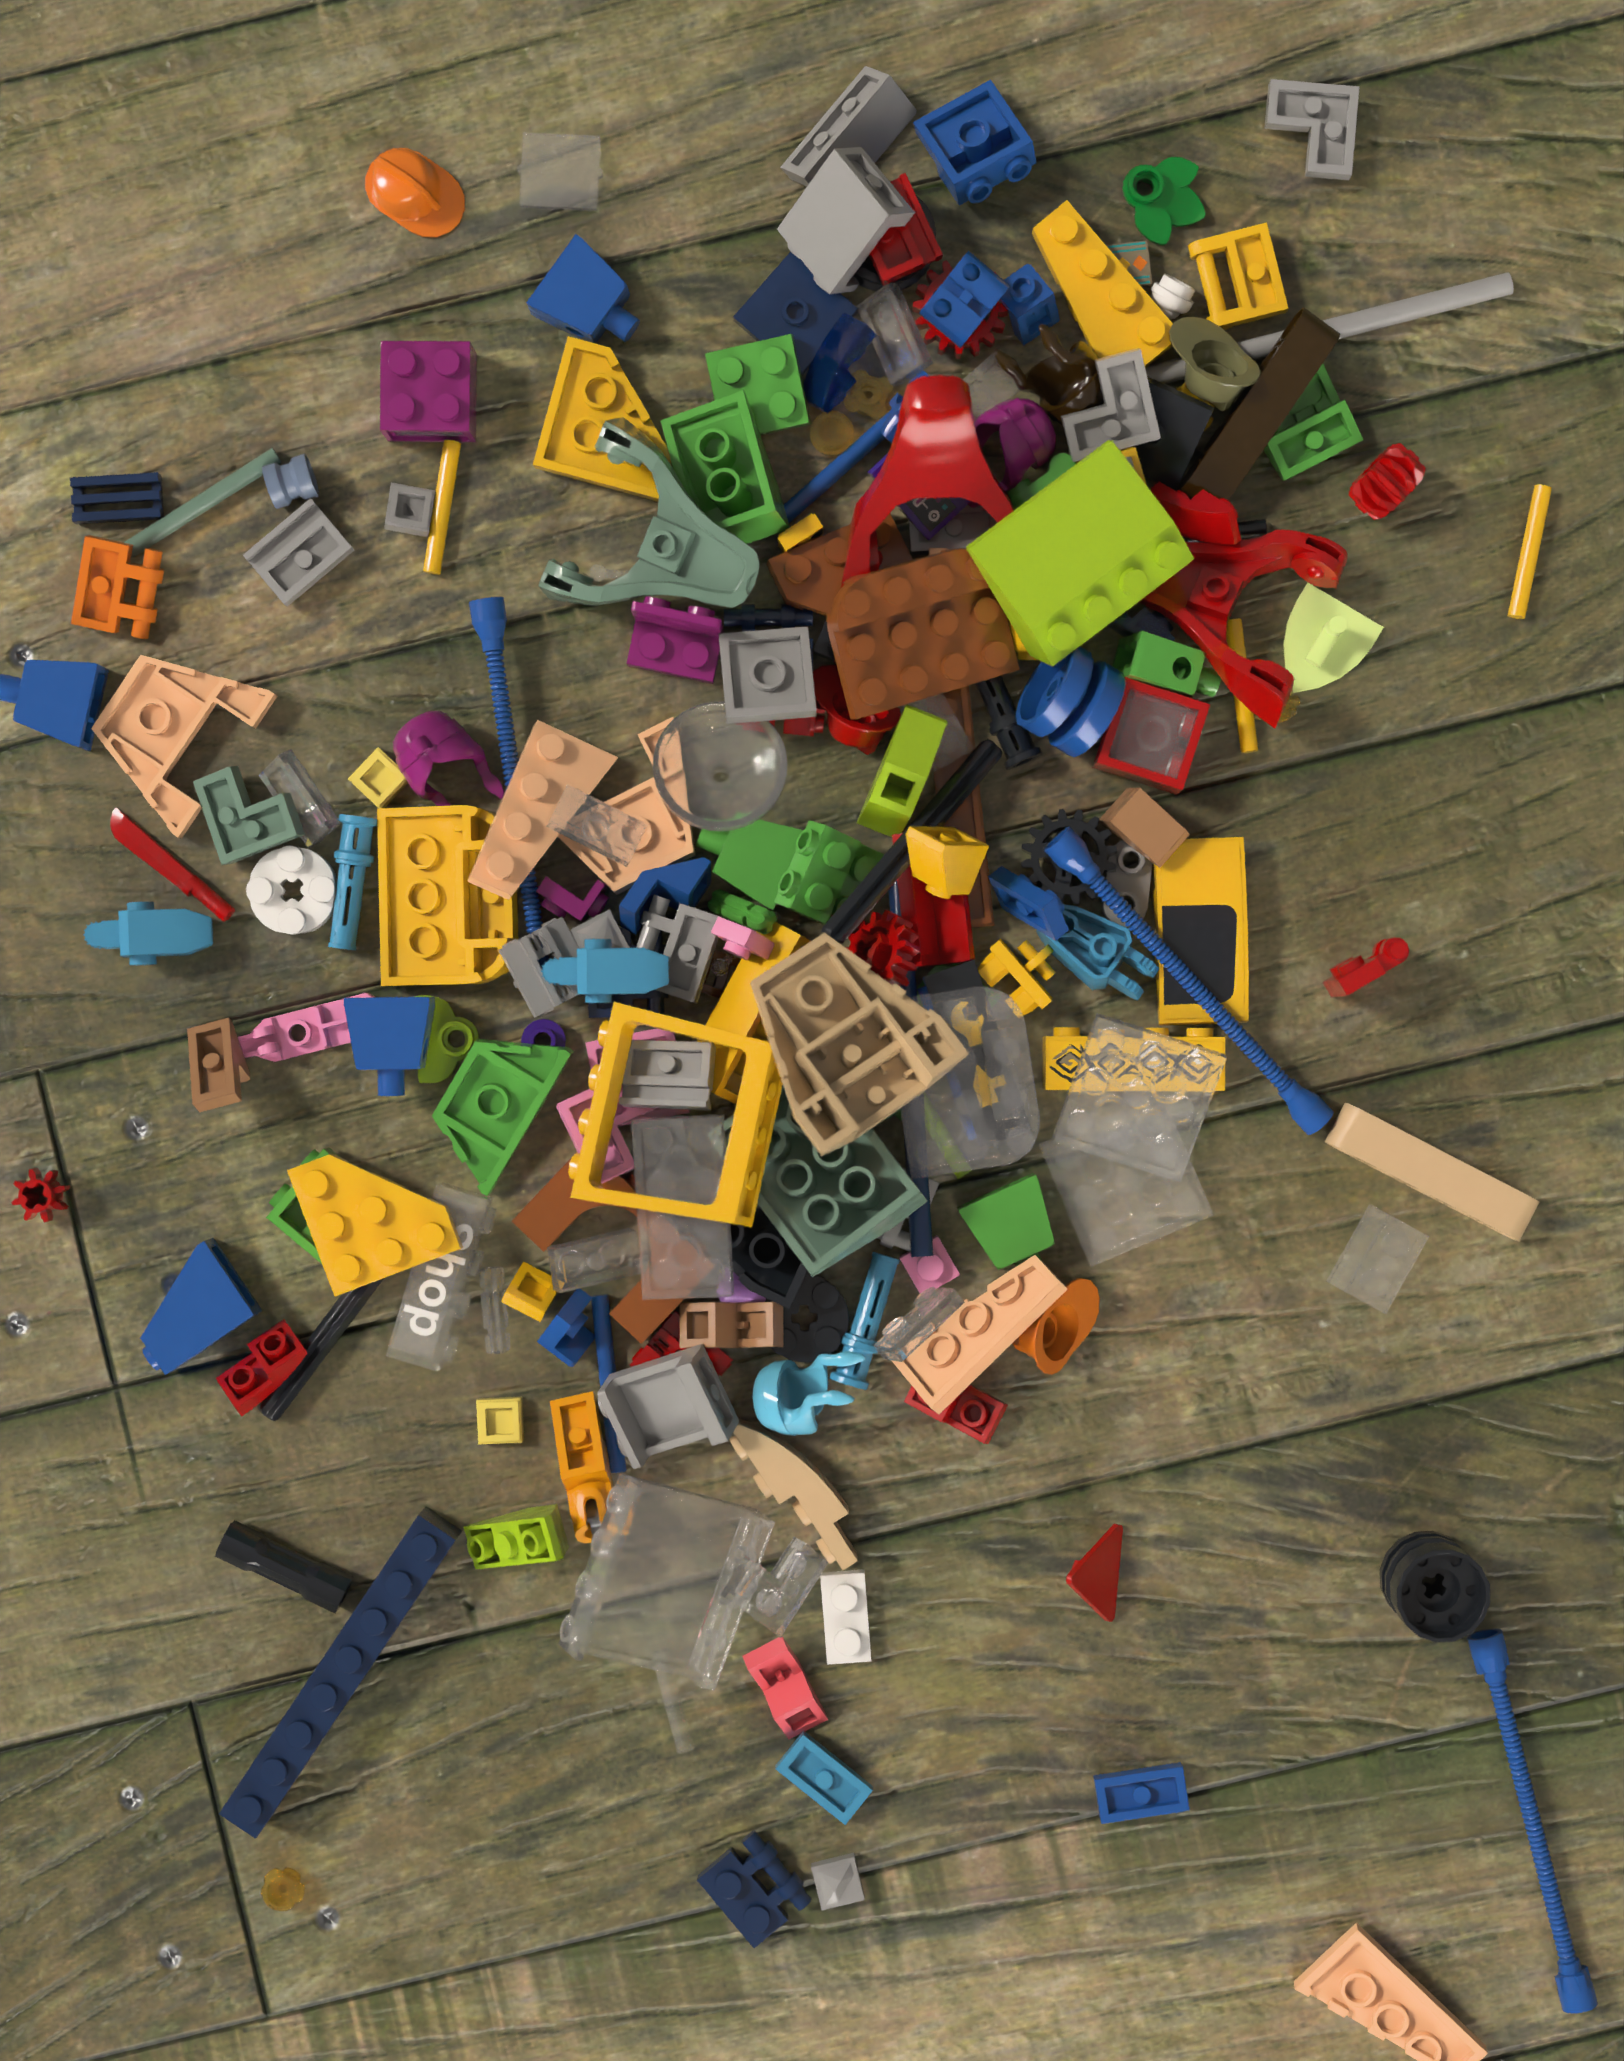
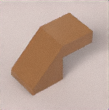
[680,1302,784,1348]

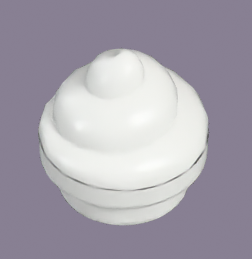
[1151,274,1195,319]

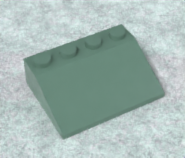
[707,1086,928,1277]

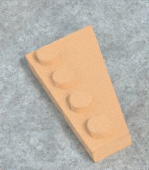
[467,720,618,900]
[1294,1922,1488,2061]

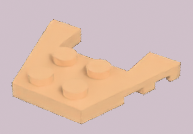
[91,655,278,839]
[557,717,696,895]

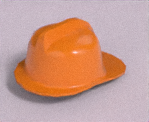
[365,148,465,238]
[1012,1278,1100,1375]

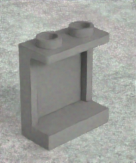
[777,147,915,295]
[597,1344,739,1469]

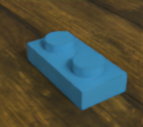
[776,1730,873,1825]

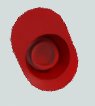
[813,665,901,755]

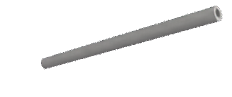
[1145,272,1514,384]

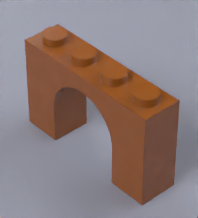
[512,1152,717,1344]

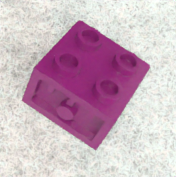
[626,596,725,684]

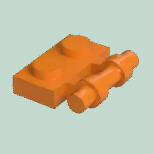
[71,535,164,639]

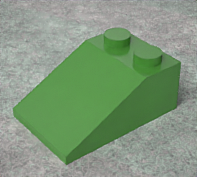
[660,390,790,544]

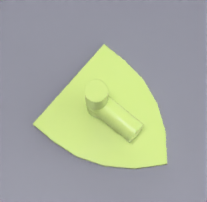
[1283,583,1384,693]

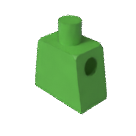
[1112,631,1221,697]
[696,814,803,912]
[957,1173,1055,1270]

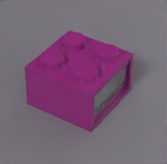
[380,341,477,442]

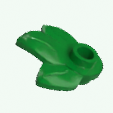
[1122,157,1206,246]

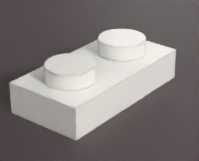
[820,1569,871,1665]

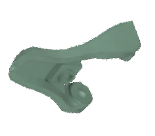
[538,417,759,608]

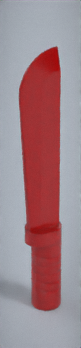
[110,808,235,922]

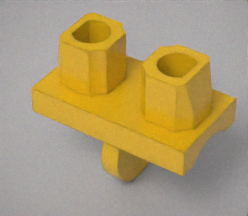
[977,938,1056,1019]

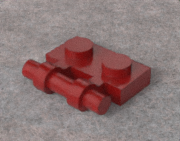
[1323,937,1409,997]

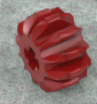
[1349,443,1426,520]

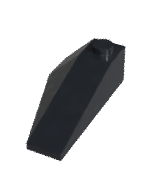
[646,1152,808,1309]

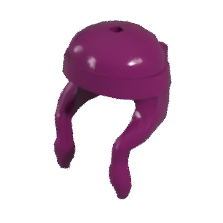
[968,398,1056,508]
[393,711,504,806]

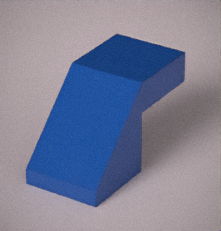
[619,857,711,934]

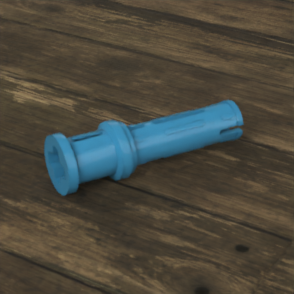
[328,814,377,950]
[829,1252,900,1390]

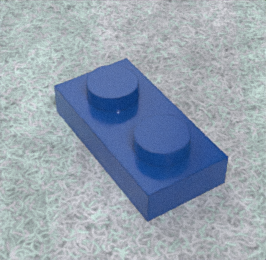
[988,866,1069,941]
[1093,1762,1190,1824]

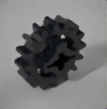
[1021,809,1117,906]

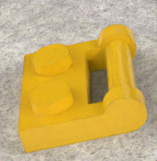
[1188,222,1289,330]

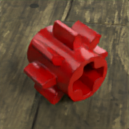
[11,1168,70,1223]

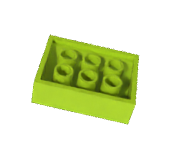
[966,440,1194,667]

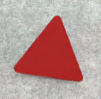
[1066,1524,1123,1622]

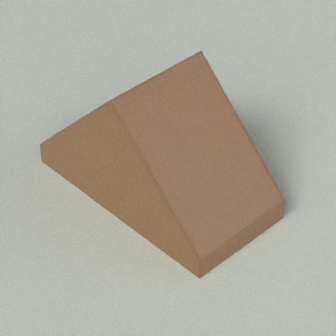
[1099,788,1190,868]

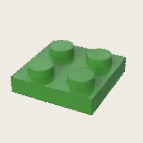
[705,334,811,435]

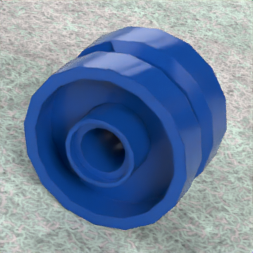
[1016,646,1126,757]

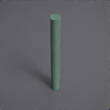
[123,448,282,558]

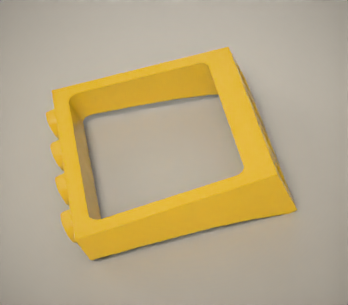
[569,1002,783,1227]

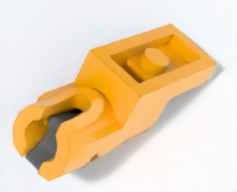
[550,1391,621,1544]

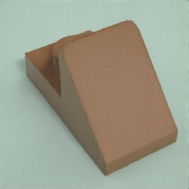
[187,1018,250,1113]

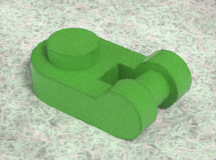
[1007,453,1076,509]

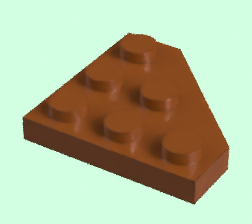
[767,514,913,616]

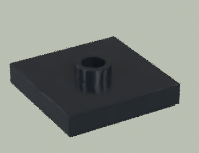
[1134,376,1215,491]

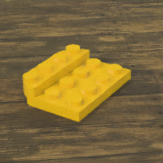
[377,805,518,986]

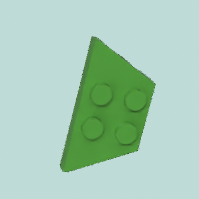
[432,1039,574,1196]

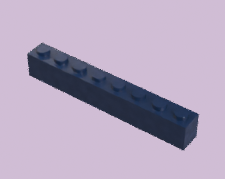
[219,1507,462,1839]

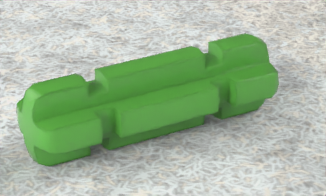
[708,889,777,934]

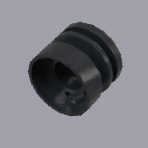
[1379,1531,1490,1643]

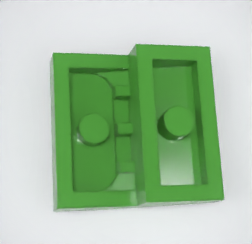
[1264,364,1364,481]

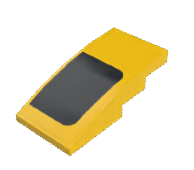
[1153,837,1249,1025]

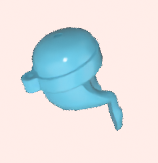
[752,1351,865,1436]

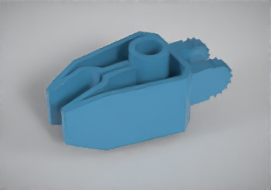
[83,902,213,965]
[1036,904,1159,1000]
[541,939,669,1003]

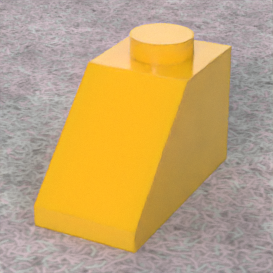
[906,826,989,899]

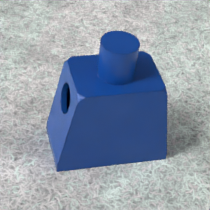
[526,234,640,344]
[0,660,109,751]
[344,997,435,1096]

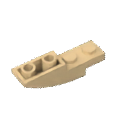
[729,1419,858,1570]

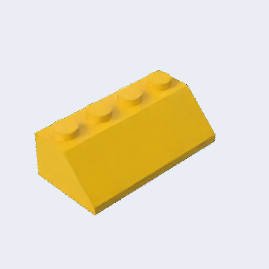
[696,922,811,1104]

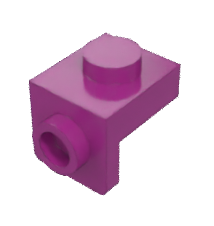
[536,877,610,923]

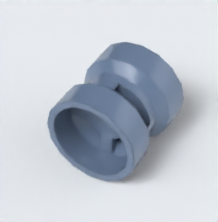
[262,453,320,509]

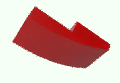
[1150,482,1241,545]
[215,1319,307,1417]
[904,1385,1008,1444]

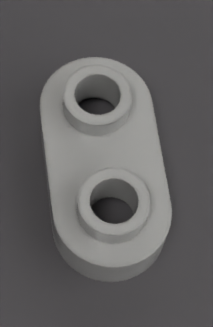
[1102,840,1153,927]

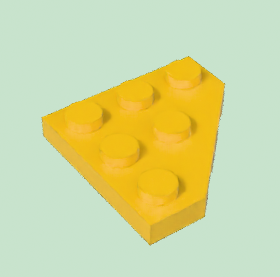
[533,336,672,502]
[287,1154,463,1296]

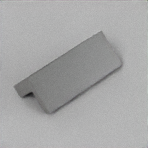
[780,66,916,187]

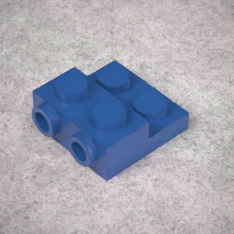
[913,80,1037,205]

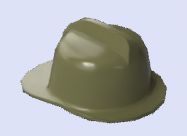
[1169,317,1261,411]

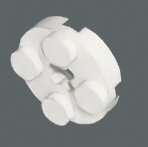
[246,845,337,935]

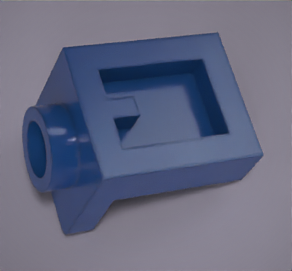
[1000,264,1060,345]
[537,1287,595,1367]

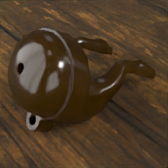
[995,324,1105,425]

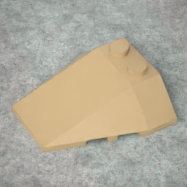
[750,933,969,1156]

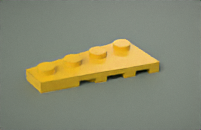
[1032,200,1173,369]

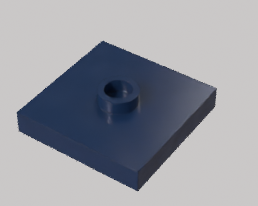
[733,252,858,376]

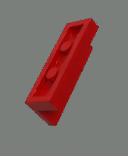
[892,828,975,967]

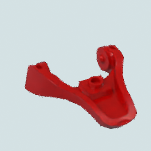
[840,375,1015,589]
[1139,529,1348,729]

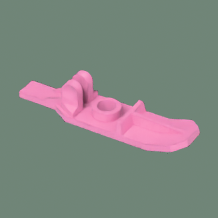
[238,992,375,1062]

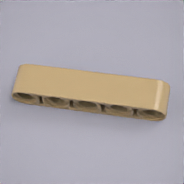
[1325,1103,1539,1242]

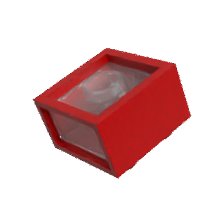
[1092,677,1211,795]

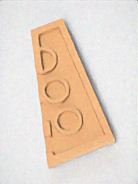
[884,1255,1067,1414]

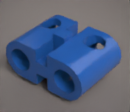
[919,251,1010,348]

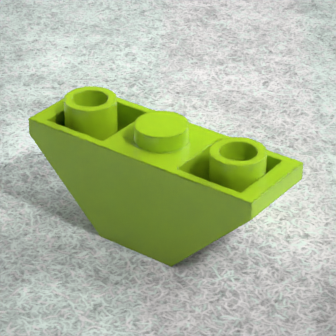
[857,704,948,837]
[464,1504,569,1569]

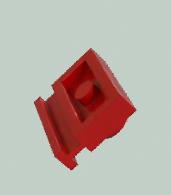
[869,173,943,286]

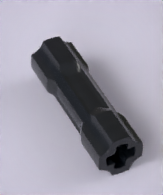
[215,1520,354,1614]

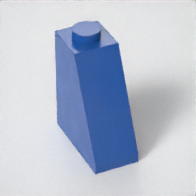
[140,1238,263,1375]

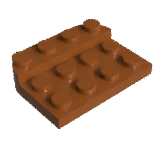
[826,549,1020,719]

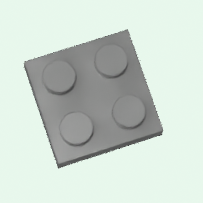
[719,626,816,724]

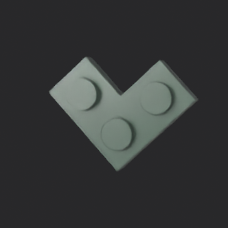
[193,766,305,865]

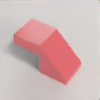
[742,1636,828,1740]

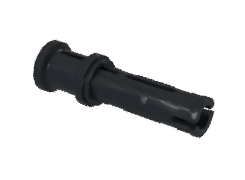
[975,675,1043,770]

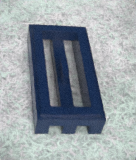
[70,472,164,525]

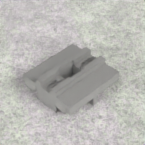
[498,917,583,1018]

